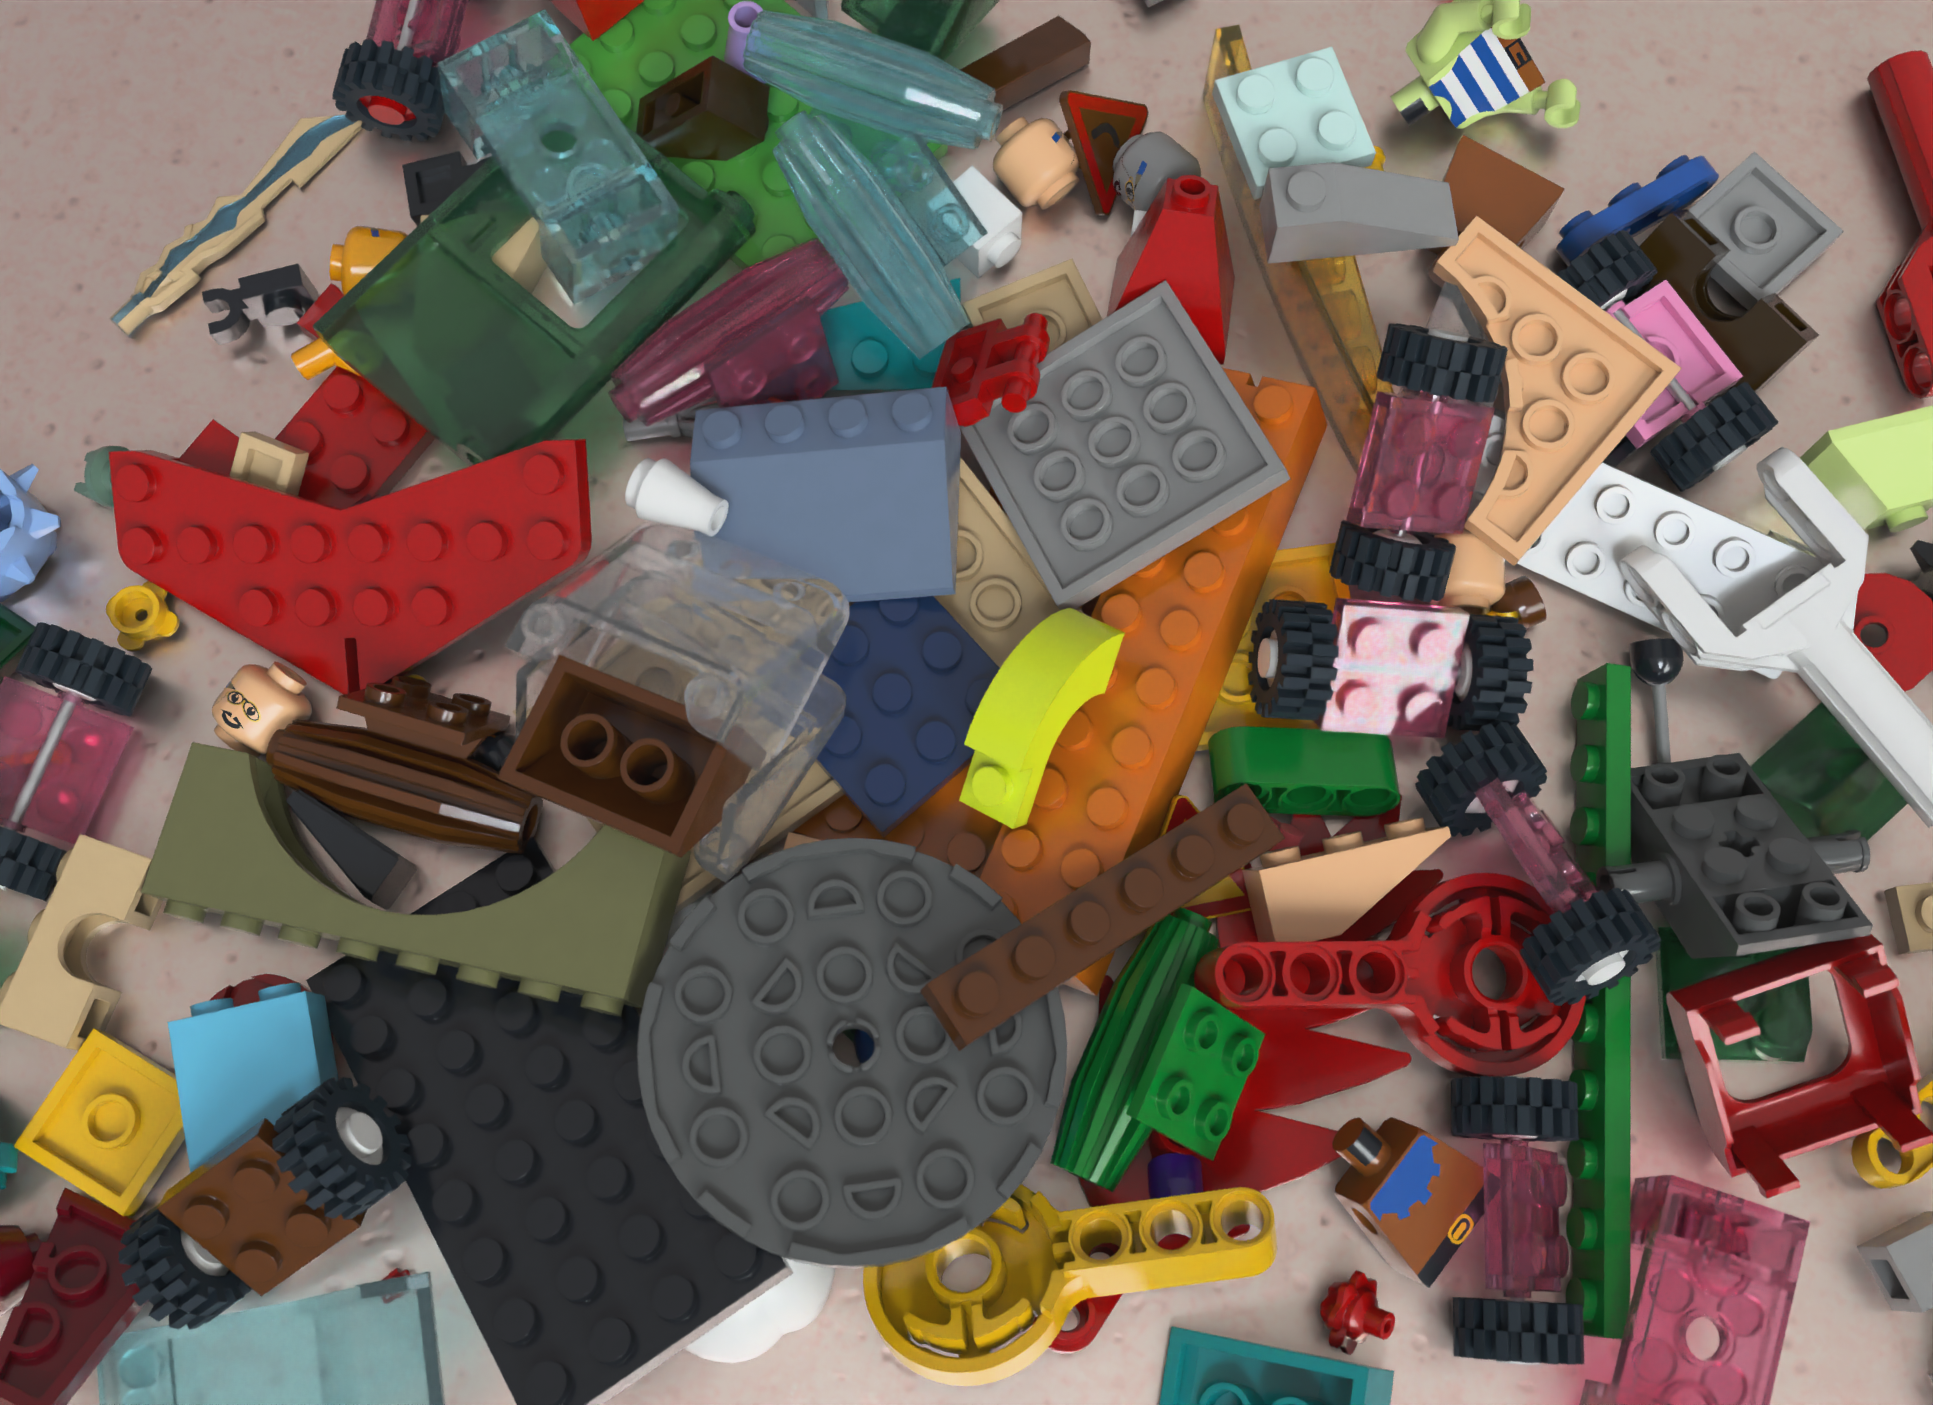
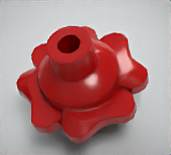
[1320,1270,1395,1355]

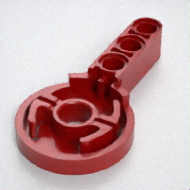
[1194,873,1586,1077]

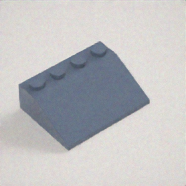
[690,387,961,614]

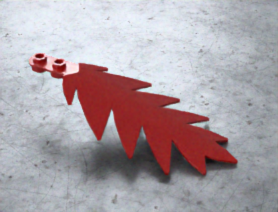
[1032,794,1443,1354]

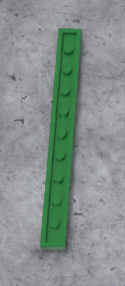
[1565,663,1631,1340]

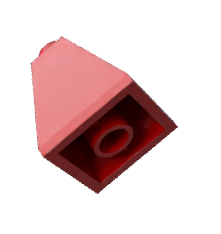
[1107,175,1235,365]

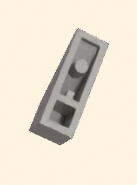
[1259,162,1459,264]

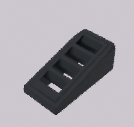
[286,789,417,910]

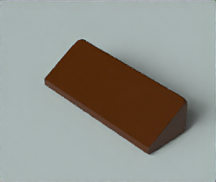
[912,16,1091,142]

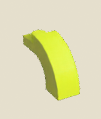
[959,608,1125,829]

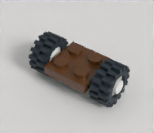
[118,1077,412,1330]

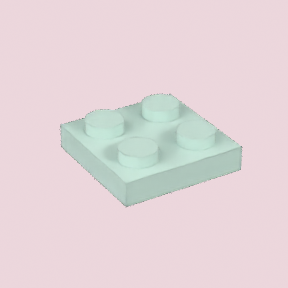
[1212,47,1376,200]

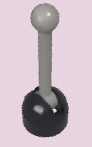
[1629,638,1684,763]

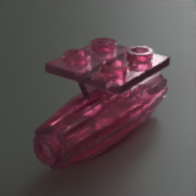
[608,238,849,427]

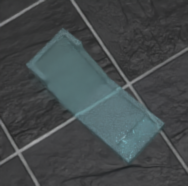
[97,1272,445,1405]

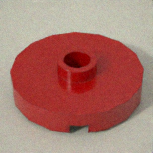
[1853,573,1933,692]

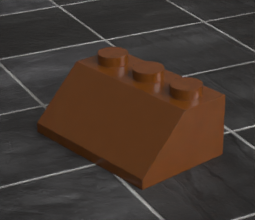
[497,654,760,858]

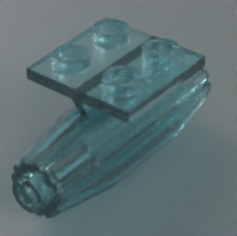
[743,10,1003,192]
[772,111,988,359]

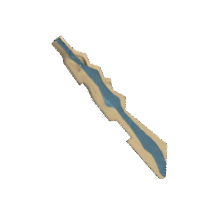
[109,115,362,335]

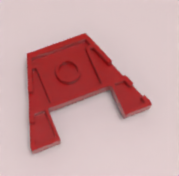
[180,283,440,509]

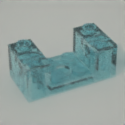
[437,9,679,305]

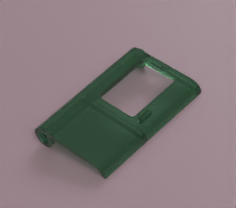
[313,81,756,466]

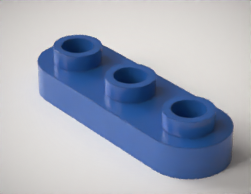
[1556,155,1719,267]

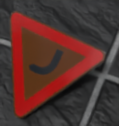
[1059,90,1148,216]

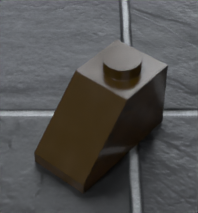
[634,55,770,161]

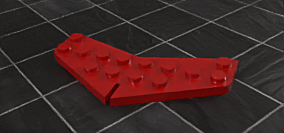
[109,439,592,694]

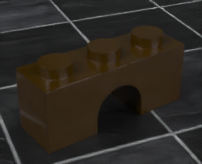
[1634,209,1819,393]

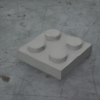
[1689,152,1844,311]

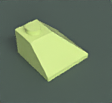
[1800,405,1933,532]

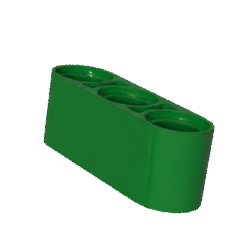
[1208,726,1400,816]

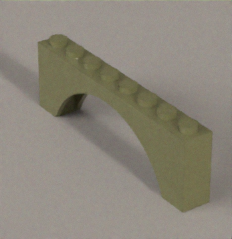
[141,742,691,1016]

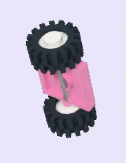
[1556,230,1778,492]

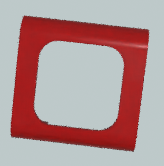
[1666,933,1933,1198]

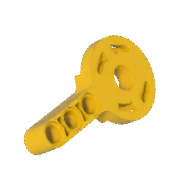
[863,1184,1277,1386]

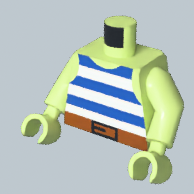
[1391,0,1581,129]

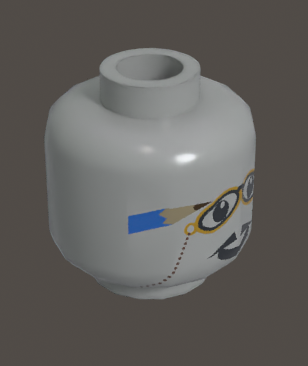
[1113,131,1201,211]

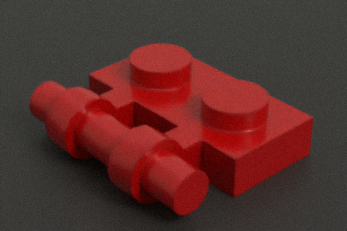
[931,313,1050,427]

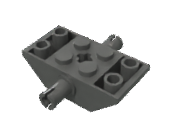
[1596,753,1873,958]

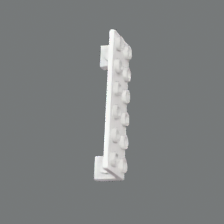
[1430,403,1825,679]

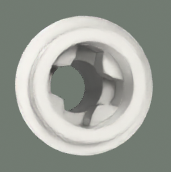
[625,458,729,537]

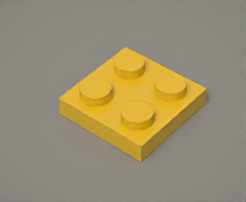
[13,1028,185,1216]

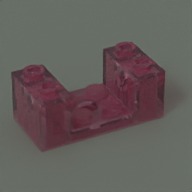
[1579,1175,1811,1405]

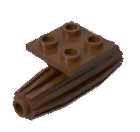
[266,676,543,854]

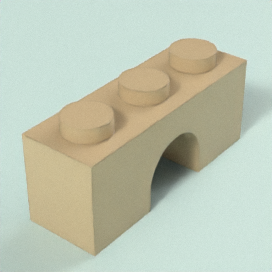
[0,834,163,1051]

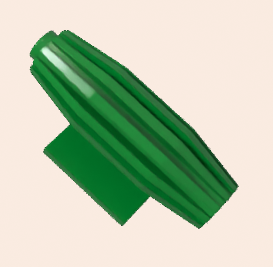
[1050,908,1265,1192]

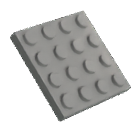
[959,280,1291,610]

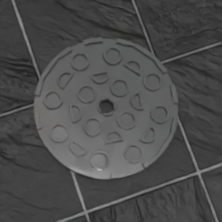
[637,838,1067,1269]

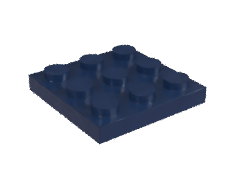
[753,596,1000,838]

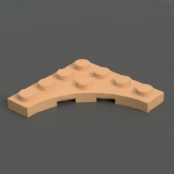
[1433,216,1682,566]

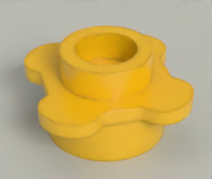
[106,581,179,652]

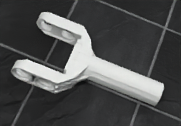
[1619,447,1933,828]

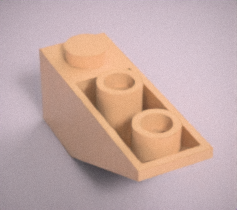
[1242,817,1451,942]

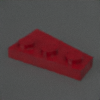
[0,1188,148,1405]

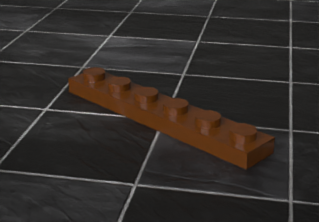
[920,783,1285,1051]

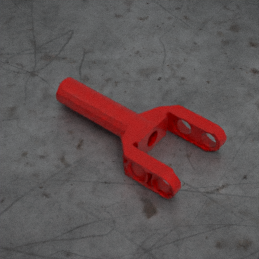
[1867,50,1933,399]

